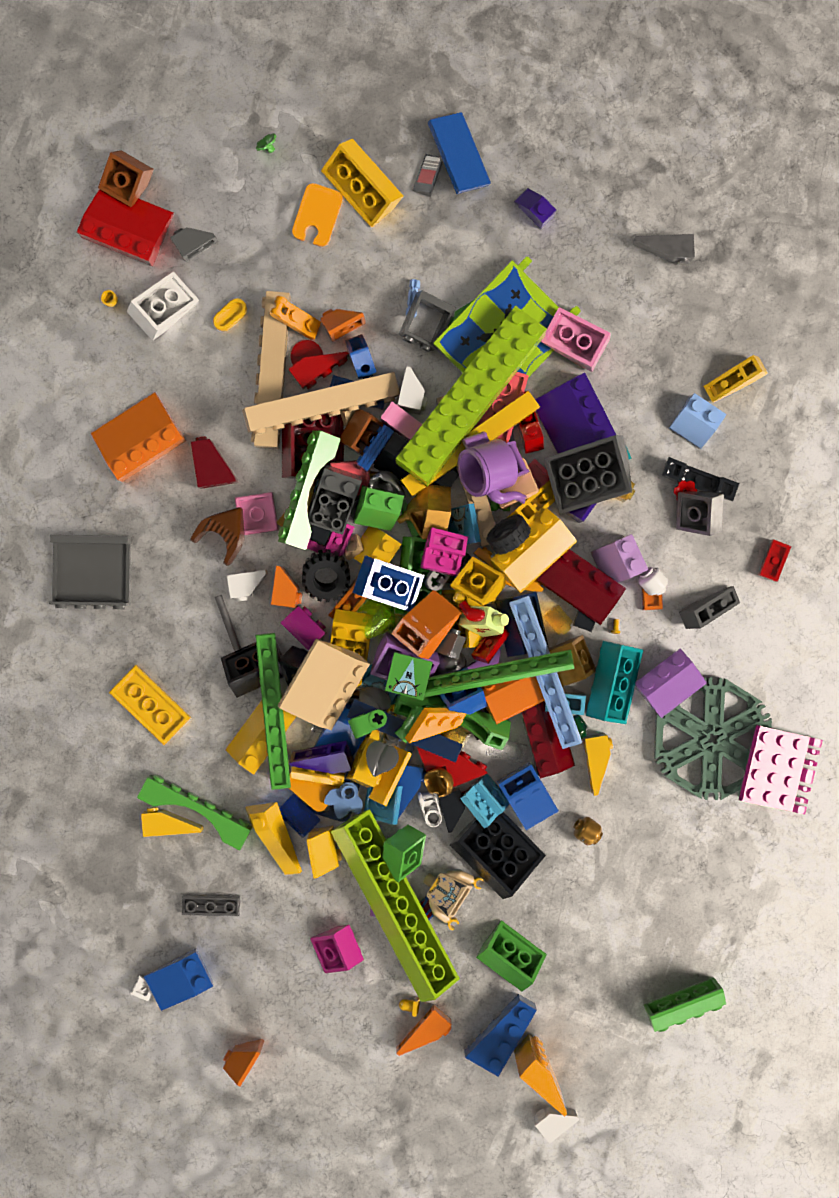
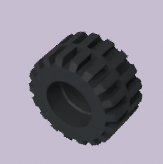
[302,549,350,602]

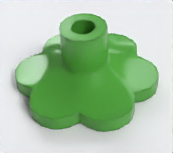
[256,133,276,153]

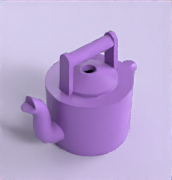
[457,431,530,504]

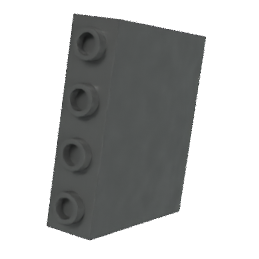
[49,535,132,609]

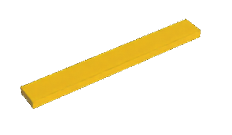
[401,391,540,497]

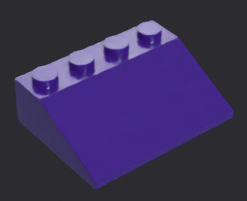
[535,373,616,454]

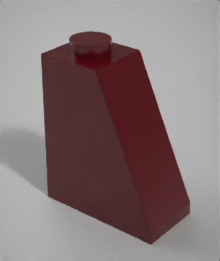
[191,436,238,489]

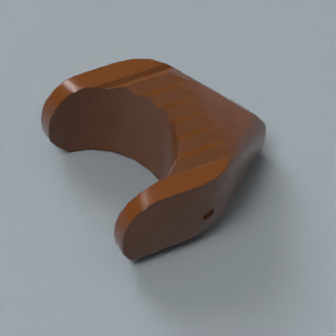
[190,507,245,566]

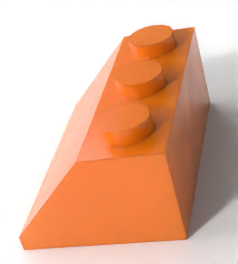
[481,676,545,724]

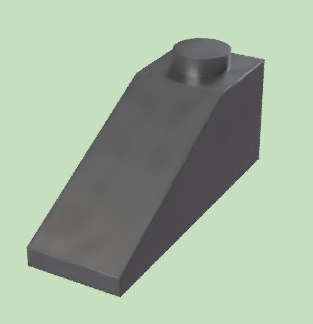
[633,234,695,265]

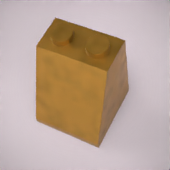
[548,635,596,687]

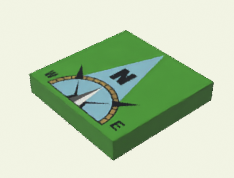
[385,652,433,700]

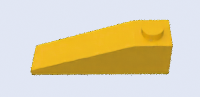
[245,802,302,875]

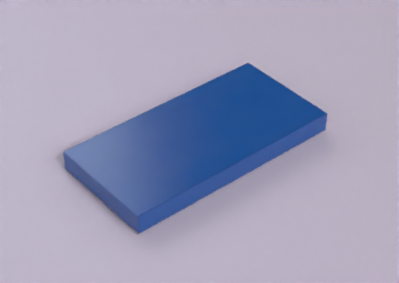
[428,112,491,194]

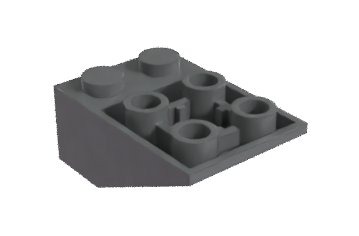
[308,464,362,535]

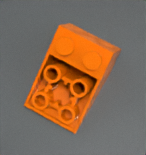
[391,590,462,660]

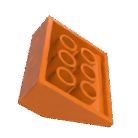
[91,392,186,482]

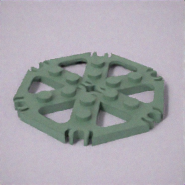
[654,677,772,800]

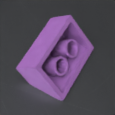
[370,632,440,680]
[635,648,707,718]

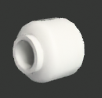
[639,567,668,596]

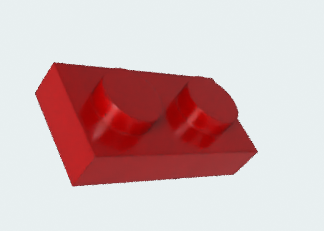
[758,539,792,582]
[471,629,509,664]

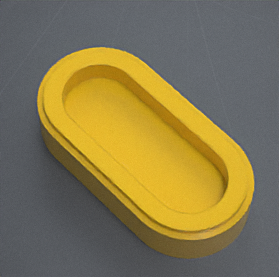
[213,298,247,332]

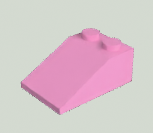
[541,307,611,372]

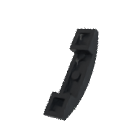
[662,457,740,502]

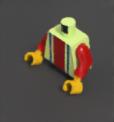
[452,591,509,637]

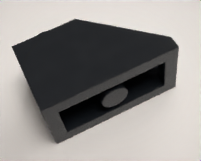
[438,787,465,833]

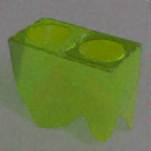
[358,599,396,639]

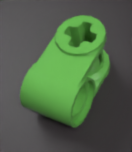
[348,709,387,739]

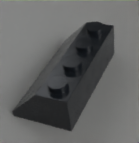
[374,433,459,495]

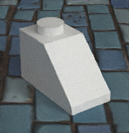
[227,570,268,602]
[533,1107,580,1144]

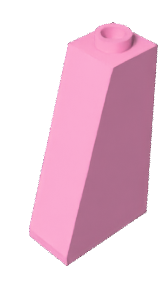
[381,402,422,441]

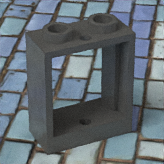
[399,290,456,352]

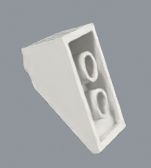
[127,272,199,341]

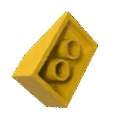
[346,730,382,787]
[306,825,343,879]

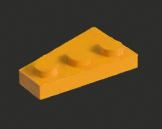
[405,708,466,743]

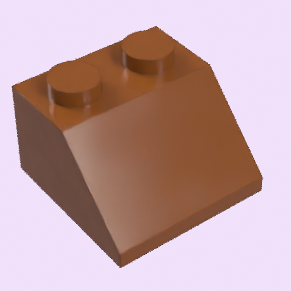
[98,150,154,207]
[339,409,395,464]

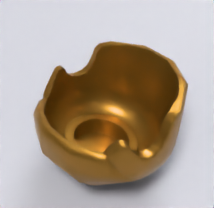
[424,767,454,797]

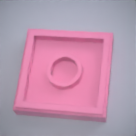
[235,492,279,535]

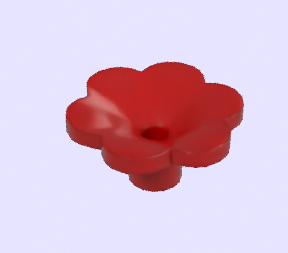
[673,480,698,501]

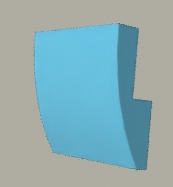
[460,773,510,828]

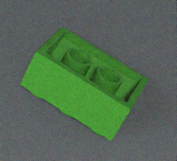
[476,920,547,992]

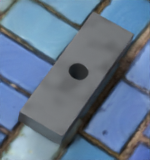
[182,895,241,916]

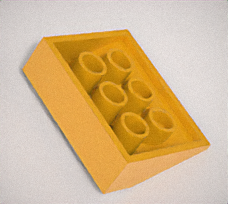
[514,1033,567,1117]

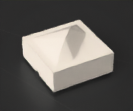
[130,975,152,1001]

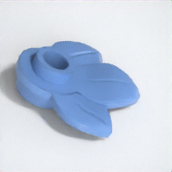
[324,782,363,819]

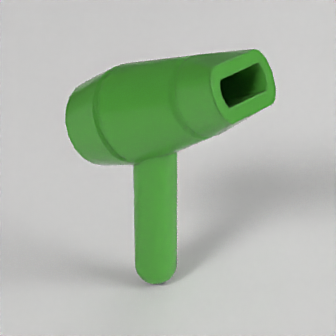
[395,706,424,743]

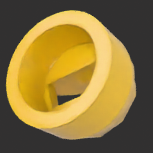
[101,290,118,307]

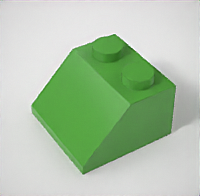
[353,485,404,531]
[382,824,426,883]

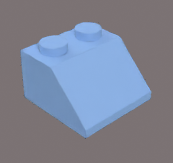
[669,393,727,449]

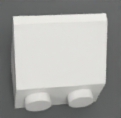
[397,366,428,415]

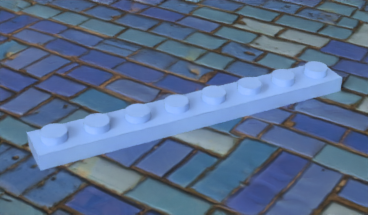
[509,596,582,749]

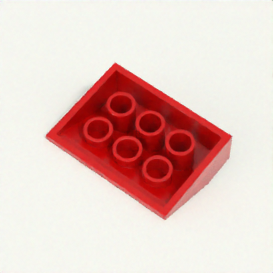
[77,189,174,267]

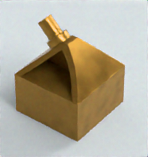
[397,485,451,539]

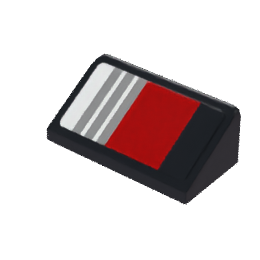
[413,154,443,197]

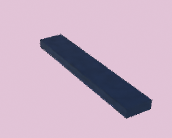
[347,699,463,763]

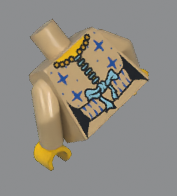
[423,871,484,930]

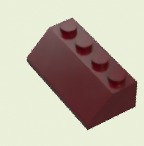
[537,549,626,625]
[520,701,575,779]

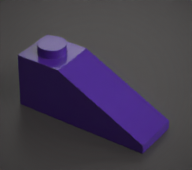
[289,741,353,774]

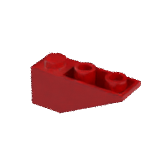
[289,351,349,390]
[517,391,544,454]

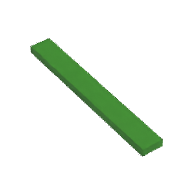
[255,633,291,790]
[424,650,574,697]

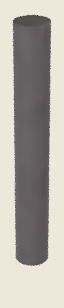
[215,595,241,651]

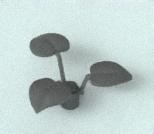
[358,687,399,777]

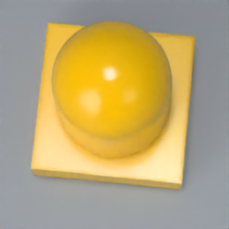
[399,997,420,1017]

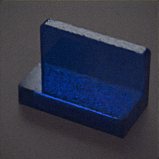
[279,794,320,838]

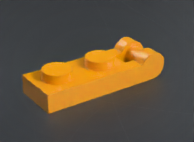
[269,296,321,340]

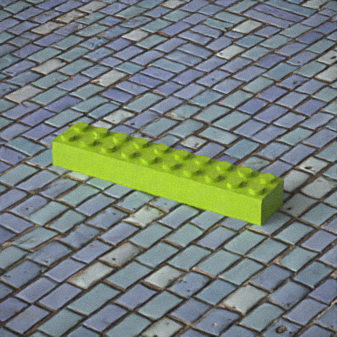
[396,306,547,487]
[331,809,460,1002]

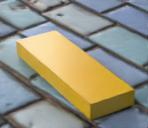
[369,746,412,806]

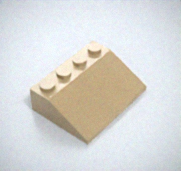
[278,639,370,730]

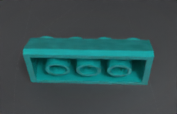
[586,641,643,724]

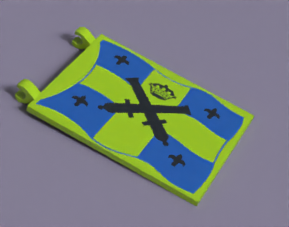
[433,256,581,378]

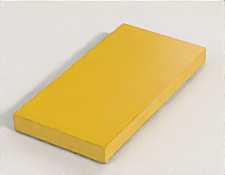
[109,664,191,745]

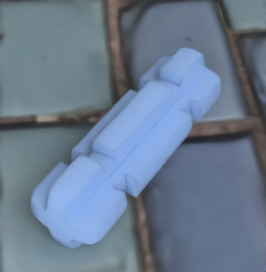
[406,279,420,318]

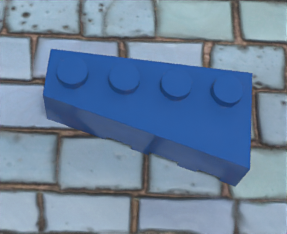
[464,994,537,1077]

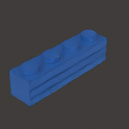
[356,425,394,472]

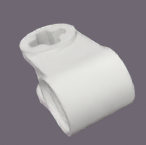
[417,792,442,827]

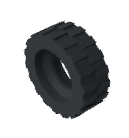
[486,514,531,555]

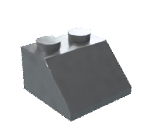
[676,491,724,536]

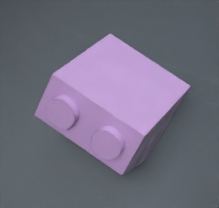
[591,534,649,582]

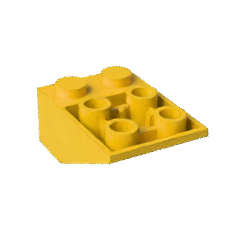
[330,609,374,661]

